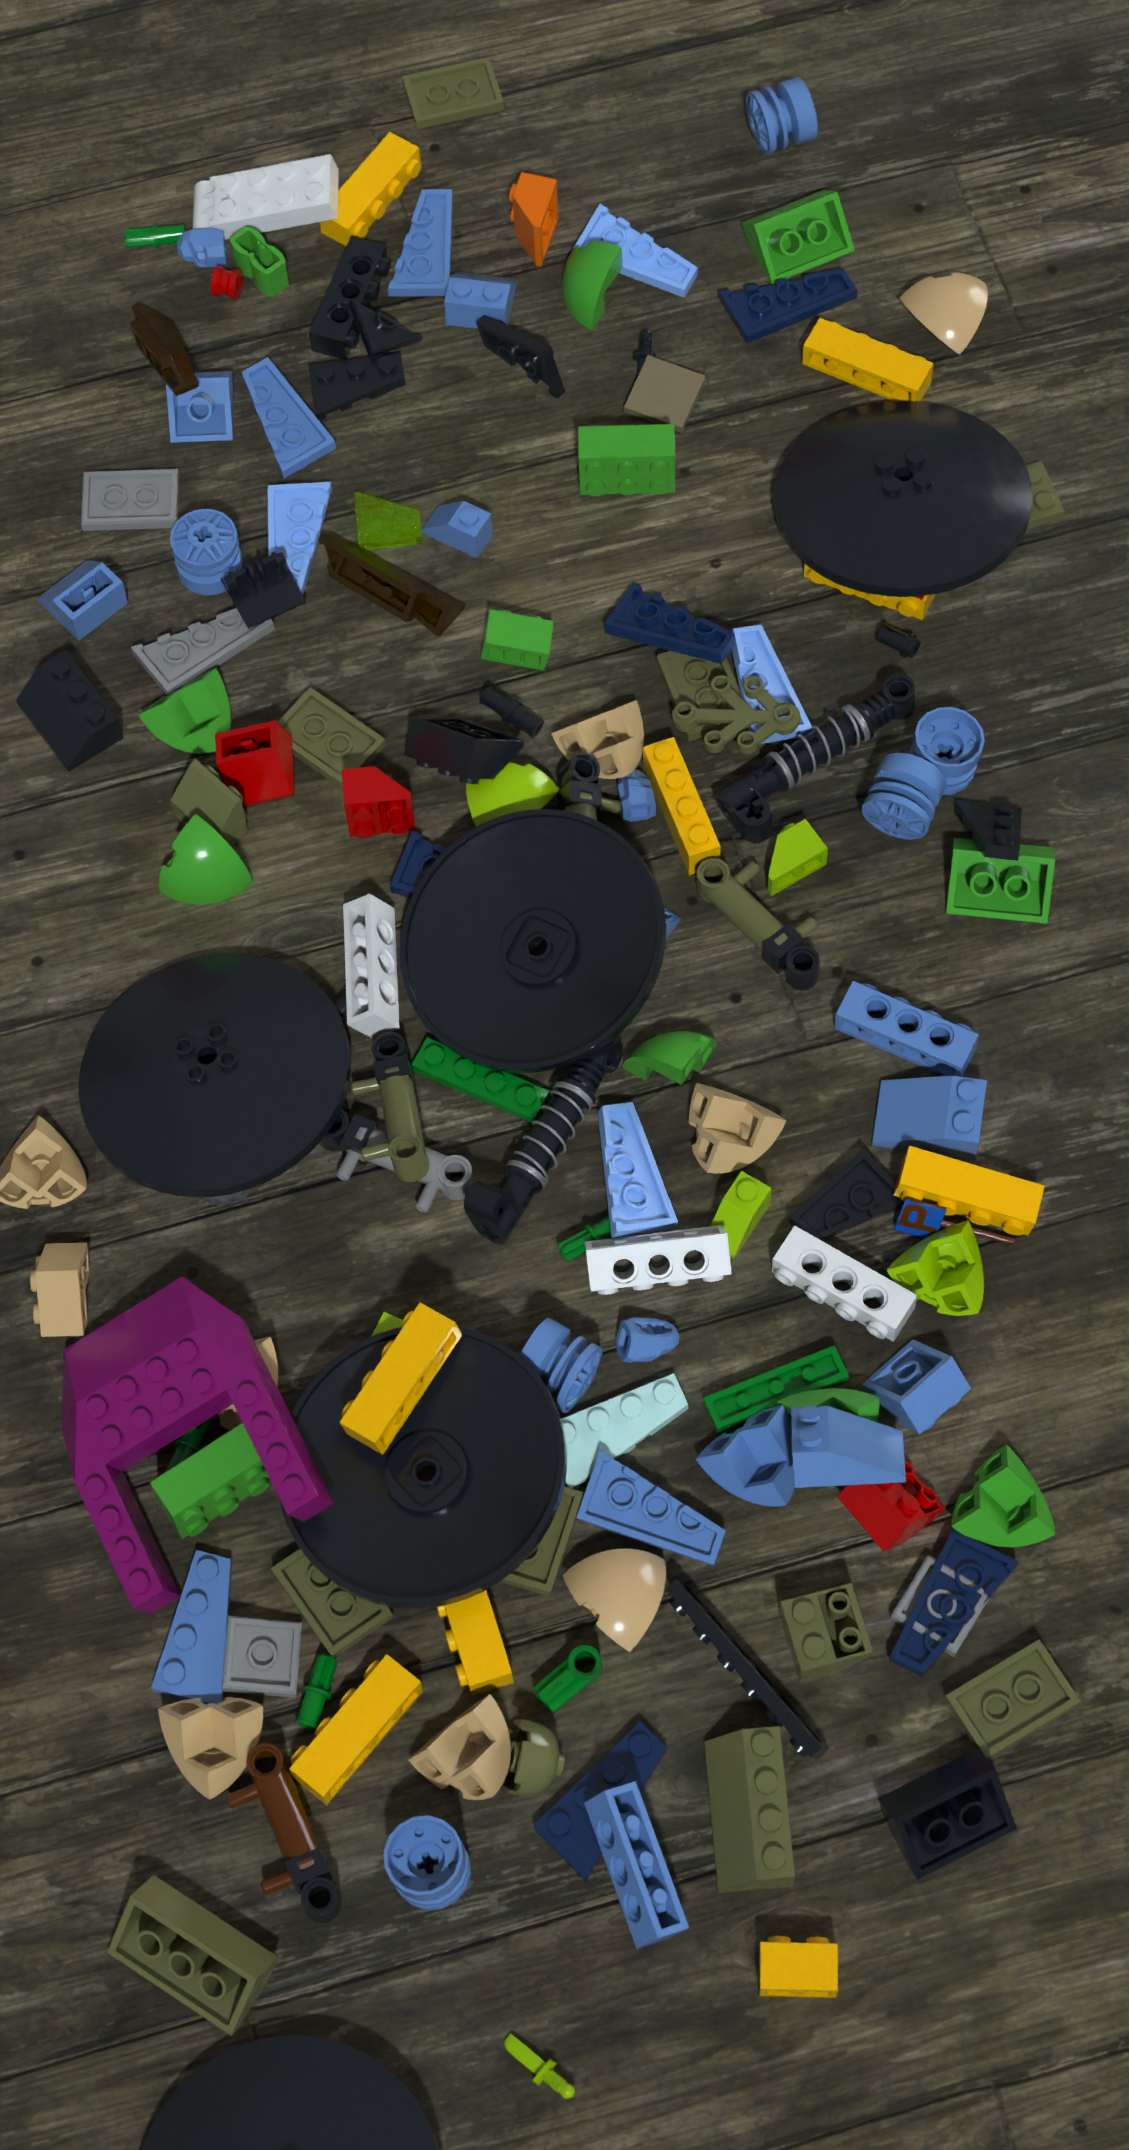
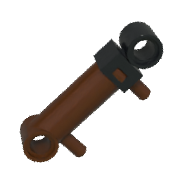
[226,1743,341,1923]

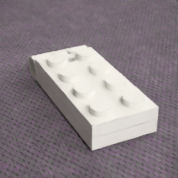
[192,154,339,239]

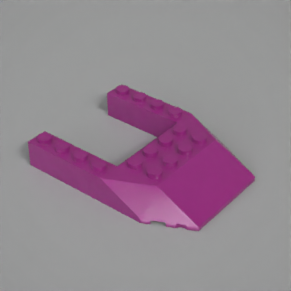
[62,1277,334,1615]

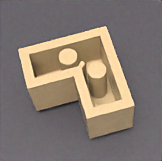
[30,1243,90,1337]

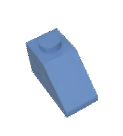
[422,501,493,559]

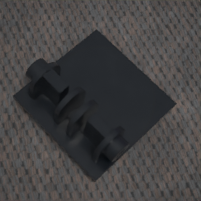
[220,551,306,629]

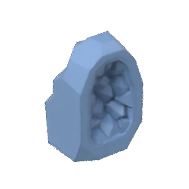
[177,228,227,267]
[617,769,656,822]
[616,1317,680,1363]

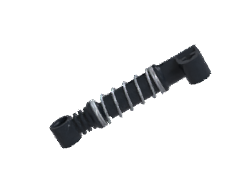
[713,674,915,843]
[464,1039,623,1245]

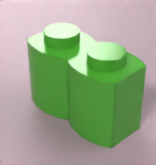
[229,226,289,297]

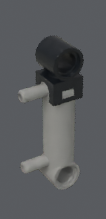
[320,1109,474,1213]

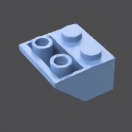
[37,560,128,641]

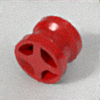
[211,265,243,300]

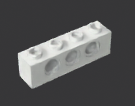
[343,894,399,1039]
[584,1225,732,1295]
[772,1226,917,1342]

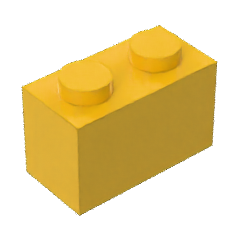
[759,1936,838,1998]

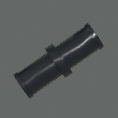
[479,685,544,738]

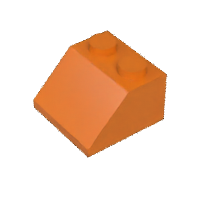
[509,172,559,267]

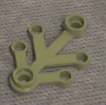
[672,675,801,754]

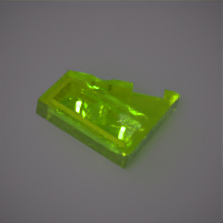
[354,492,423,550]

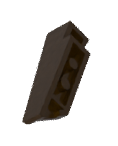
[129,304,199,396]
[318,534,466,636]

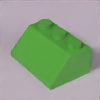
[742,190,855,284]
[946,838,1055,924]

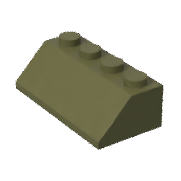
[704,1726,795,1893]
[107,1875,279,2036]

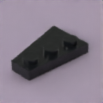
[476,315,565,399]
[308,352,405,421]
[954,800,1022,861]
[788,1149,904,1241]

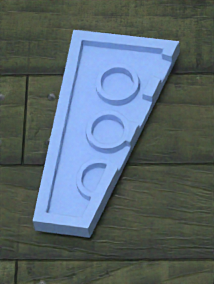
[573,204,698,298]
[268,482,332,595]
[732,624,812,744]
[598,1102,678,1238]

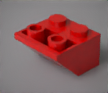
[215,720,295,807]
[341,766,416,838]
[837,1460,946,1552]

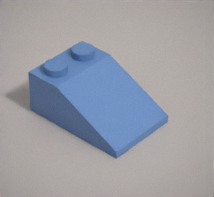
[872,1076,987,1160]
[791,1405,906,1488]

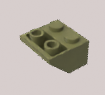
[171,759,248,846]
[779,1583,873,1684]

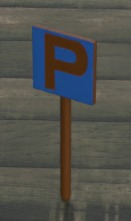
[894,1197,1016,1245]

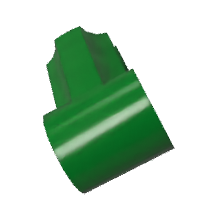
[533,1645,603,1715]

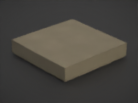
[624,355,706,433]

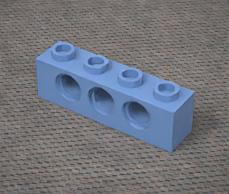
[834,981,979,1077]
[584,1781,689,1949]

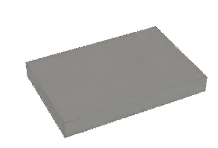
[81,469,179,531]

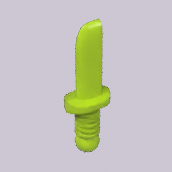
[504,2033,575,2099]

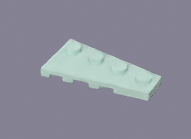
[561,1373,688,1490]

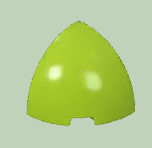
[466,762,559,827]
[887,1220,984,1316]

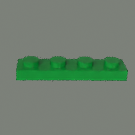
[411,1037,550,1124]
[703,1345,849,1434]

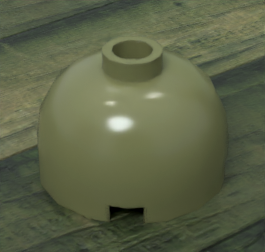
[501,1719,565,1796]

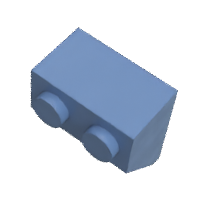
[444,272,517,329]
[166,371,234,443]
[862,1339,971,1435]

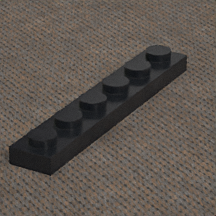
[665,1579,829,1758]

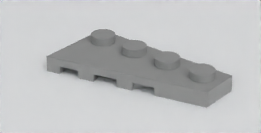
[131,608,275,696]

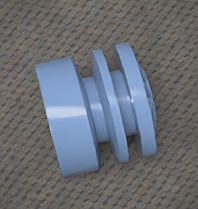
[746,77,818,155]
[170,509,243,595]
[909,707,985,795]
[862,753,947,840]
[519,1318,603,1413]
[384,1815,471,1910]

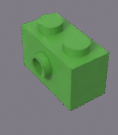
[480,609,554,671]

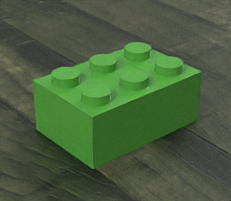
[578,424,675,496]
[150,1423,271,1539]

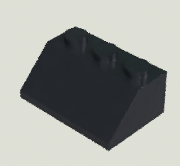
[16,650,123,772]
[404,717,524,784]
[877,1748,1017,1880]

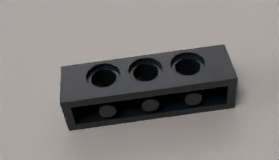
[309,236,391,360]

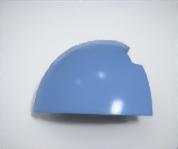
[696,1405,795,1507]

